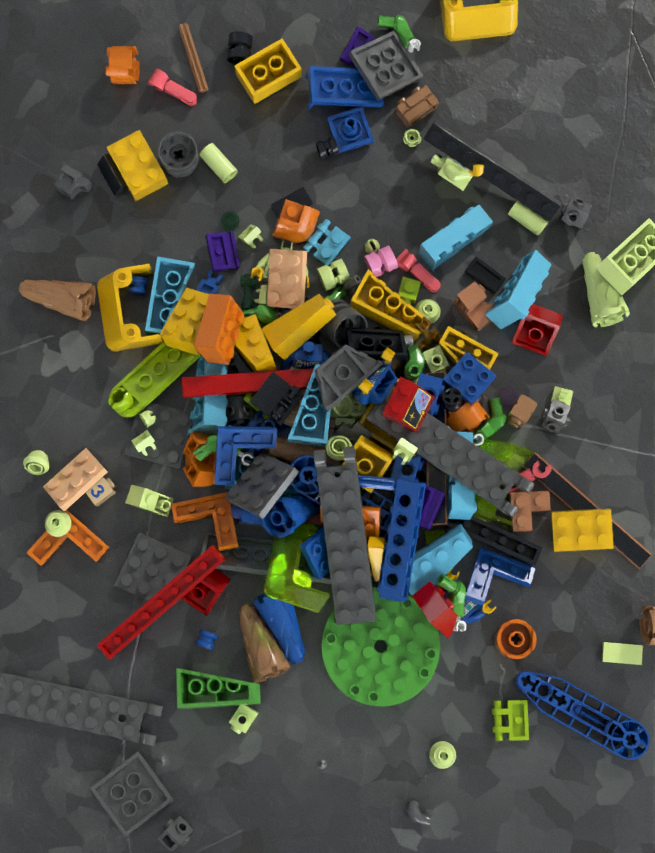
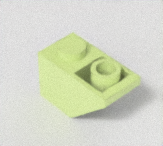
[125,485,174,517]

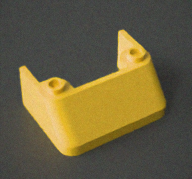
[440,0,518,41]
[97,264,164,352]

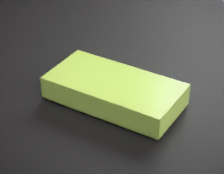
[601,642,643,665]

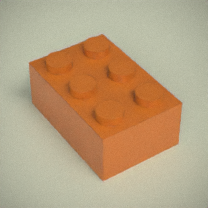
[194,293,244,365]

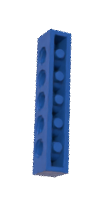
[390,373,445,485]
[378,479,426,602]

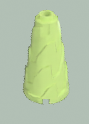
[582,252,630,327]

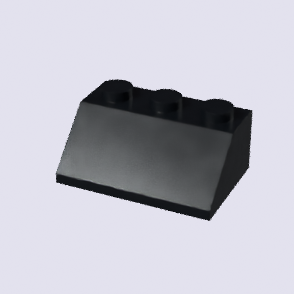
[345,328,408,373]

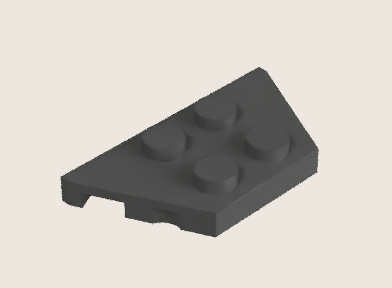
[315,345,383,412]

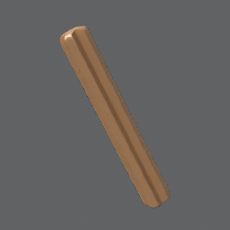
[178,23,208,93]

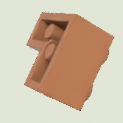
[453,282,494,332]
[508,491,551,533]

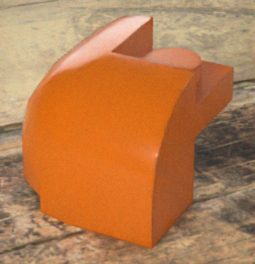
[272,199,320,244]
[183,432,216,487]

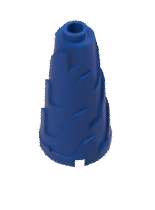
[261,494,320,538]
[253,585,306,664]

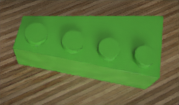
[176,668,261,709]

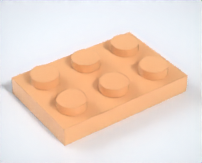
[267,249,307,309]
[43,448,107,511]

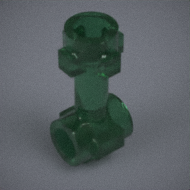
[240,274,256,310]

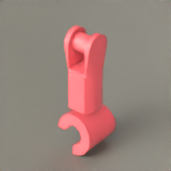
[147,69,197,106]
[396,249,441,293]
[501,461,552,494]

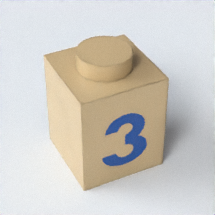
[85,477,116,507]

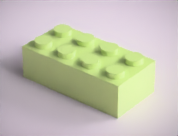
[596,218,655,296]

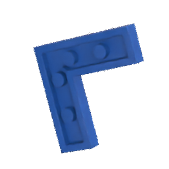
[214,426,277,485]
[465,548,535,606]

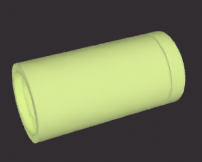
[199,143,238,183]
[508,201,549,236]

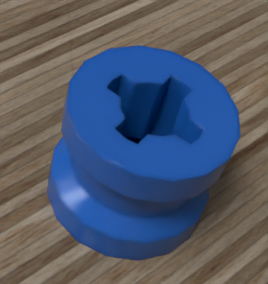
[127,276,148,296]
[195,629,218,650]

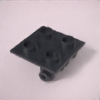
[250,372,304,426]

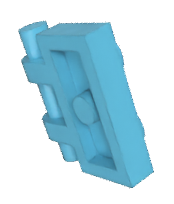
[303,219,351,266]

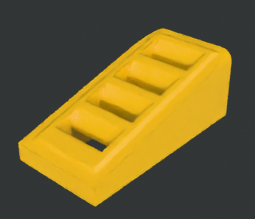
[367,536,385,582]

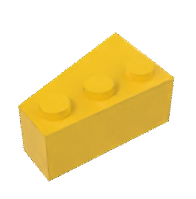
[234,314,277,372]
[438,326,499,370]

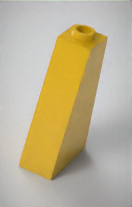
[261,294,337,360]

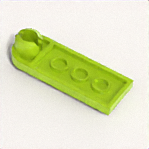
[108,341,201,417]

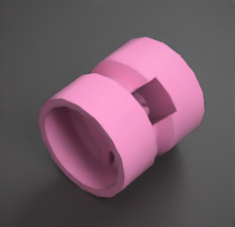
[364,246,398,278]

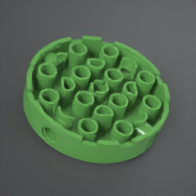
[322,587,440,707]

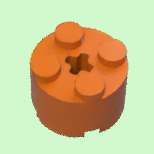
[106,46,140,84]
[447,400,490,432]
[494,619,537,659]

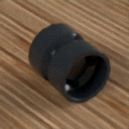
[226,31,253,65]

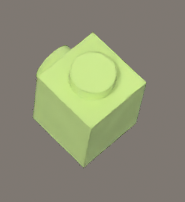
[422,345,449,373]

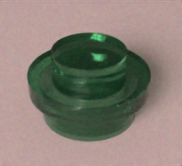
[221,211,240,230]

